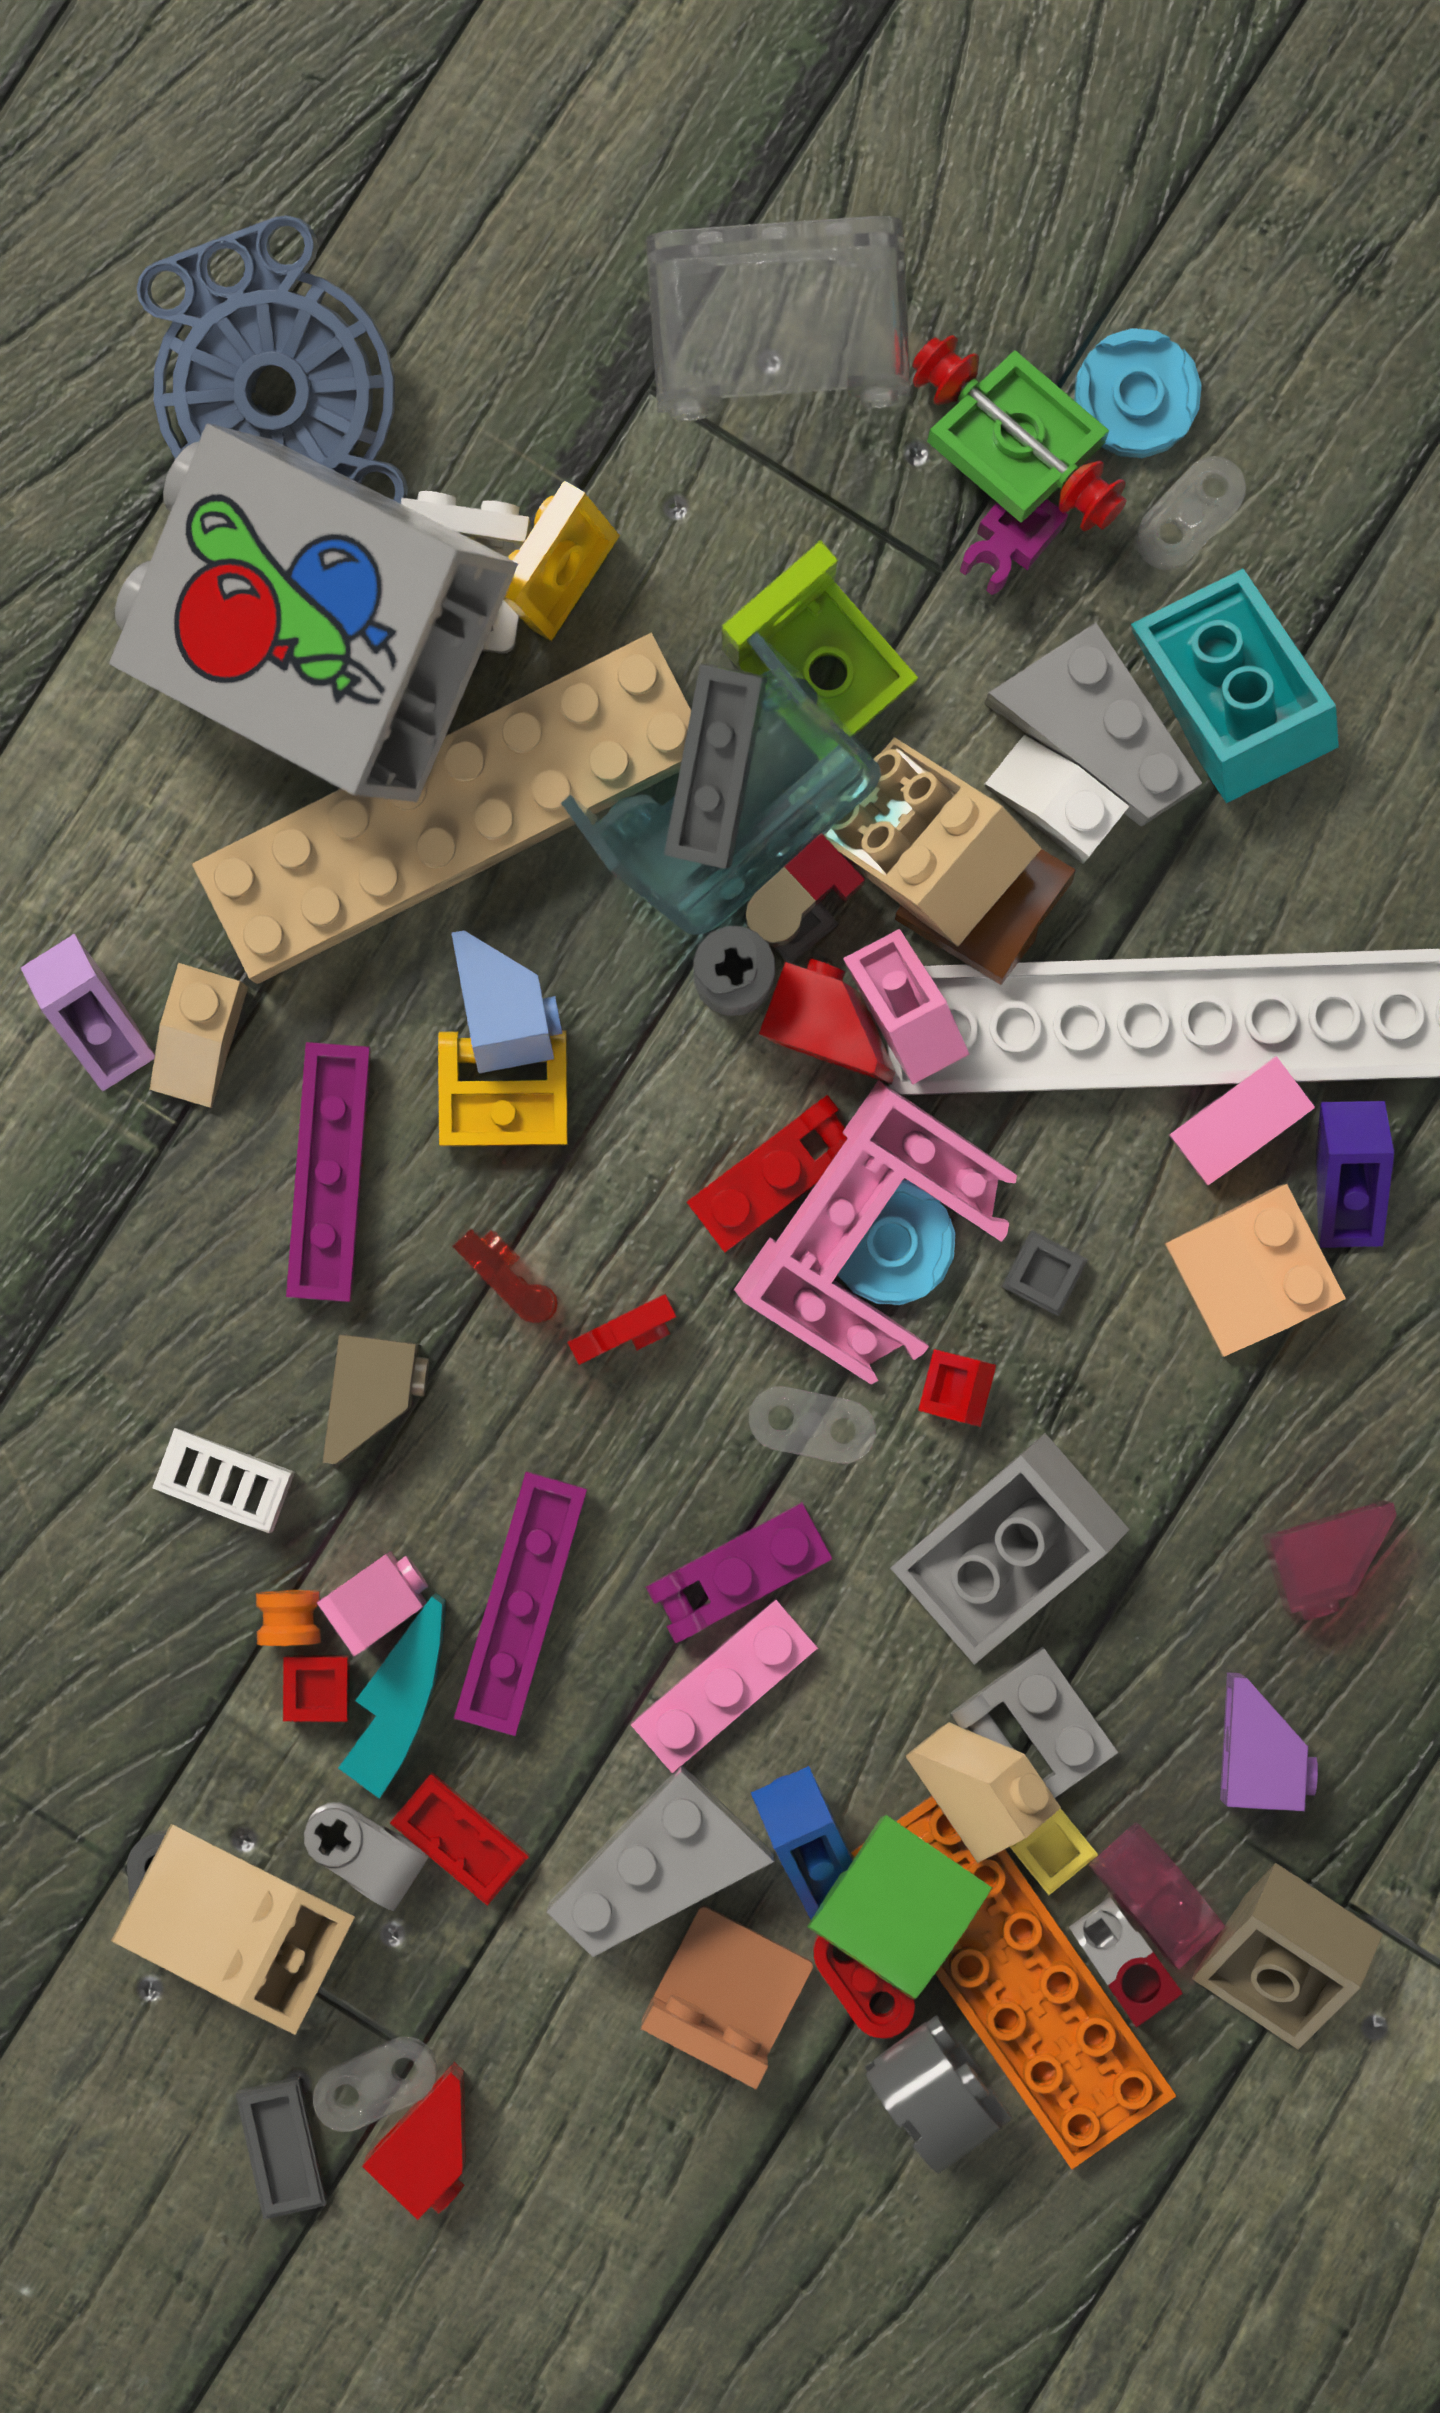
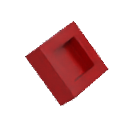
[918,1349,996,1427]
[283,1655,350,1722]

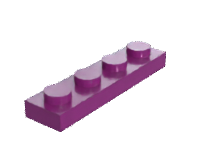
[286,1042,371,1302]
[454,1471,588,1736]

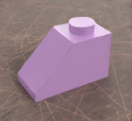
[21,934,155,1092]

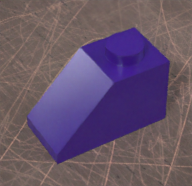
[1316,1101,1394,1248]

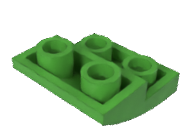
[807,1815,992,2000]

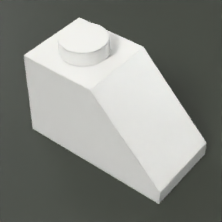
[984,734,1129,864]

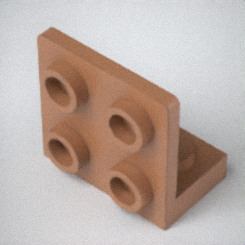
[641,1905,813,2089]

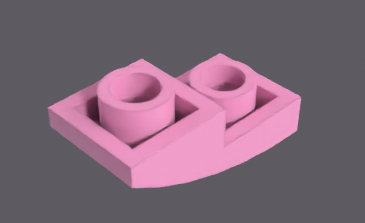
[1169,1056,1315,1186]

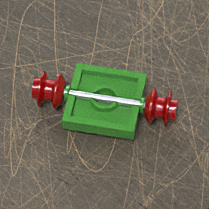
[912,335,1127,531]

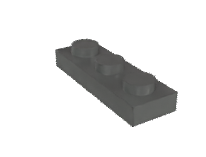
[664,663,768,869]

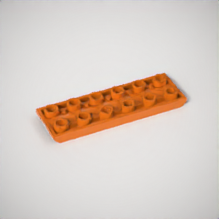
[851,1795,1177,2169]

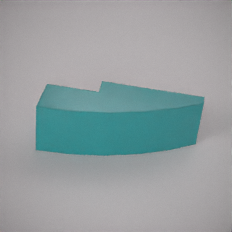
[338,1593,446,1799]

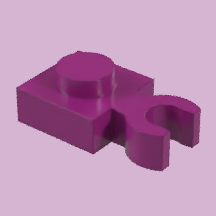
[960,499,1068,595]

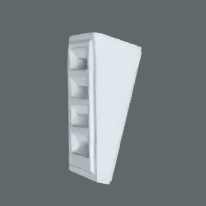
[152,1428,295,1533]

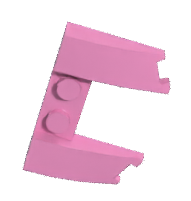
[734,1080,1017,1385]

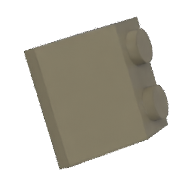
[1192,1863,1383,2050]

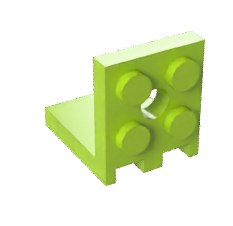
[722,541,918,764]

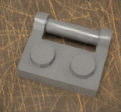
[950,1646,1118,1798]

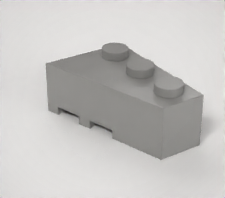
[984,623,1202,827]

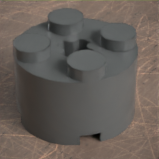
[864,2015,1012,2174]

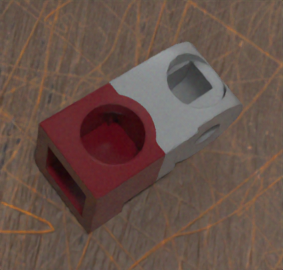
[1069,1897,1183,2028]

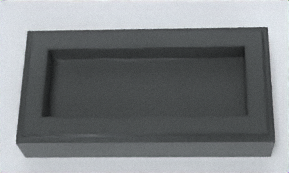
[236,2076,328,2220]

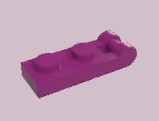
[645,1502,832,1643]

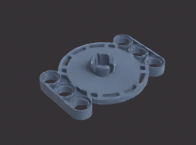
[137,215,408,504]

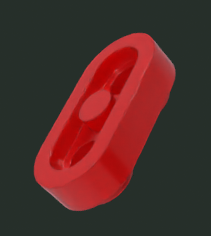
[813,1934,915,2038]

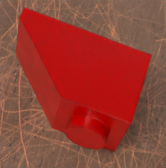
[759,959,896,1084]
[362,2062,466,2220]

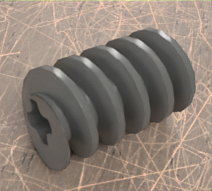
[693,926,775,1016]

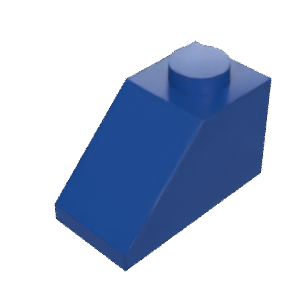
[751,1766,853,1920]

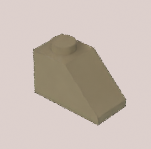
[323,1334,429,1464]

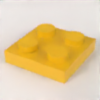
[504,481,620,641]

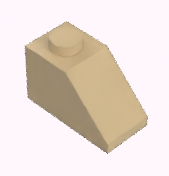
[150,963,248,1108]
[906,1722,1061,1863]

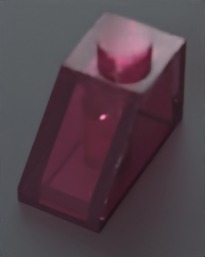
[1262,1500,1397,1620]

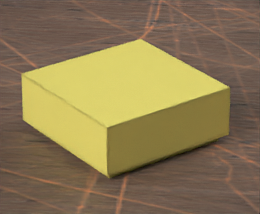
[1010,1808,1098,1895]

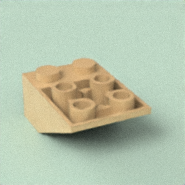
[812,737,1042,946]
[111,1824,355,2035]

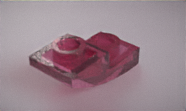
[1089,1822,1225,1969]

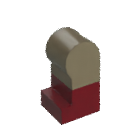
[746,833,865,947]

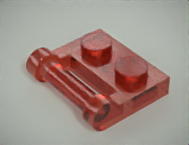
[452,1229,558,1323]

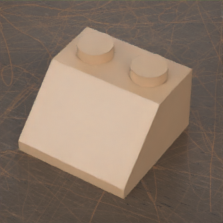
[1165,1184,1346,1357]

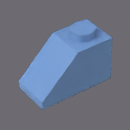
[452,930,562,1073]

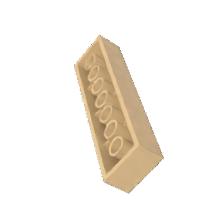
[192,632,691,984]

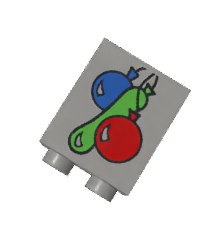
[109,423,519,802]

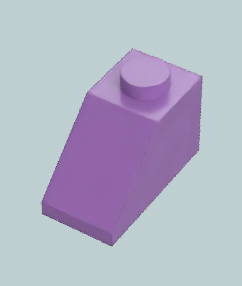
[1220,1672,1318,1811]

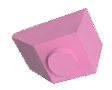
[843,929,969,1085]
[317,1551,428,1656]

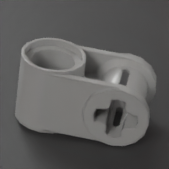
[304,1802,429,1911]

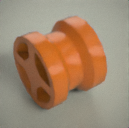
[256,1590,321,1646]

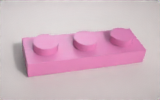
[631,1598,818,1774]

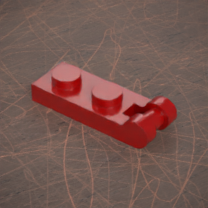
[686,1095,848,1253]

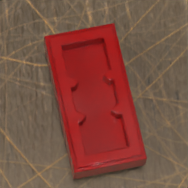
[390,1772,530,1906]

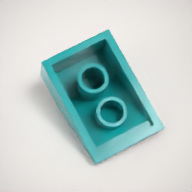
[1131,569,1339,803]

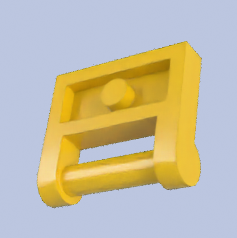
[438,1030,568,1146]

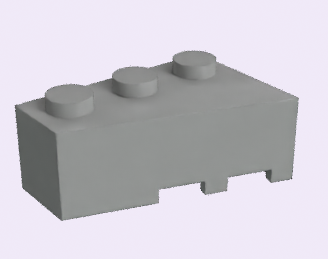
[546,1765,774,1957]

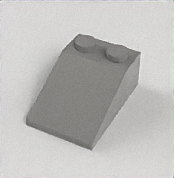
[890,1433,1130,1665]

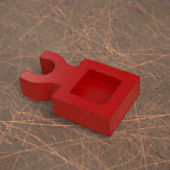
[567,1294,677,1365]

